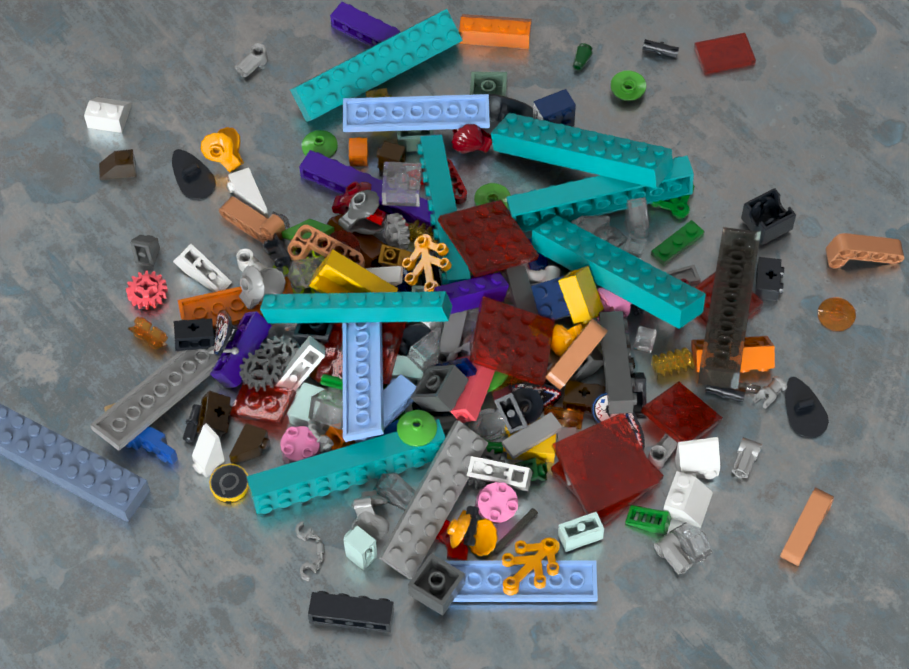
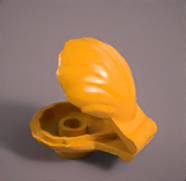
[200,127,244,173]
[549,322,588,357]
[447,510,498,556]

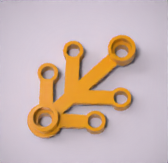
[402,234,452,292]
[502,537,560,595]

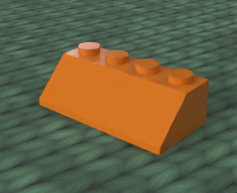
[459,14,532,49]
[691,336,775,375]

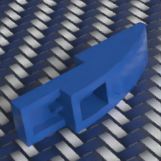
[126,426,178,465]

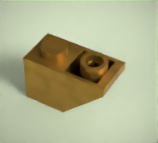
[378,244,417,276]

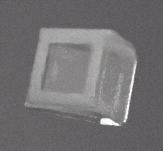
[633,326,657,353]

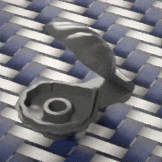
[338,190,385,235]

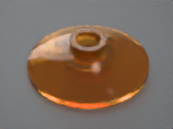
[817,297,856,331]

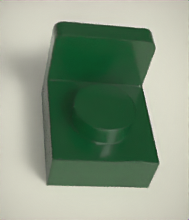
[515,458,548,481]

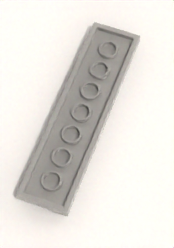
[90,349,221,451]
[378,421,488,579]

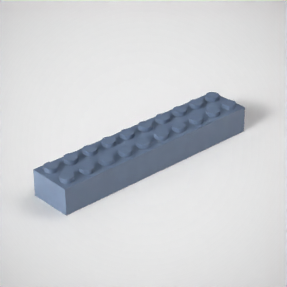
[0,404,150,522]

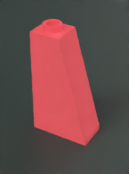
[450,353,497,423]

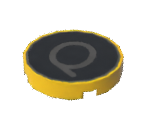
[209,464,249,502]

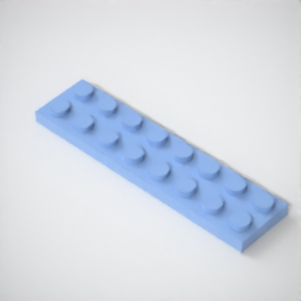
[343,94,490,132]
[342,322,384,442]
[445,560,598,602]

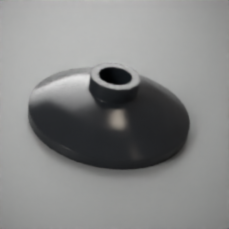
[514,388,544,425]

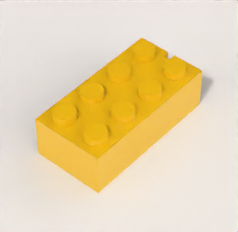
[309,249,398,293]

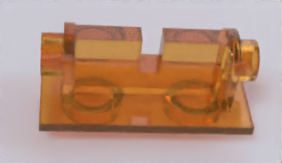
[128,317,168,349]
[544,405,584,429]

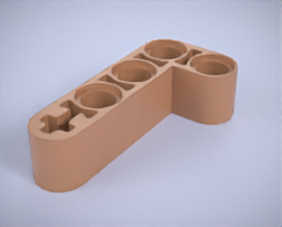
[219,196,285,244]
[288,225,365,268]
[826,233,904,268]
[544,318,608,390]
[780,487,834,566]

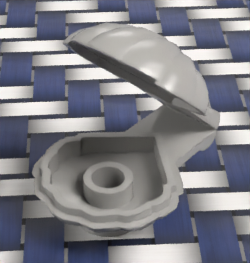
[239,265,286,309]
[351,491,389,541]

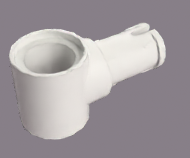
[237,249,266,272]
[526,266,561,283]

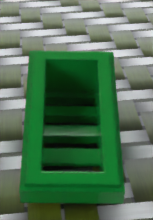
[625,505,671,536]

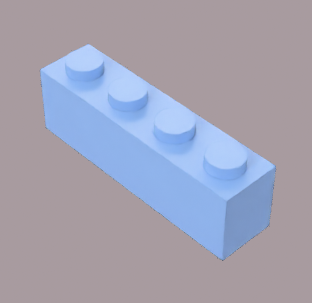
[354,374,417,443]

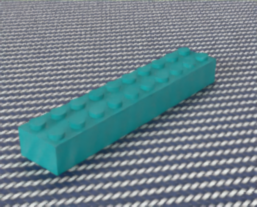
[290,9,463,122]
[491,113,673,188]
[507,155,694,235]
[531,215,705,329]
[246,419,446,514]

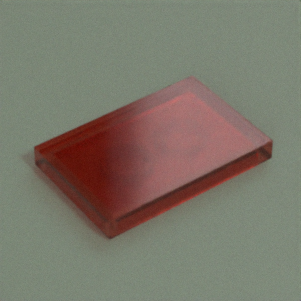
[694,33,756,74]
[230,383,296,425]

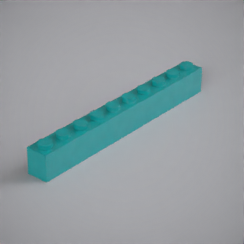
[417,135,471,285]
[260,291,452,323]

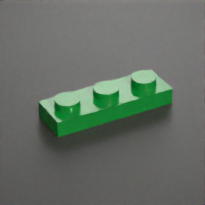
[651,220,705,266]

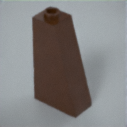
[327,214,388,269]

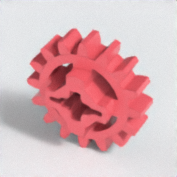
[126,270,168,310]

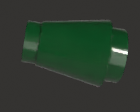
[573,43,593,71]

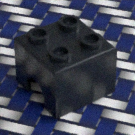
[741,188,796,245]

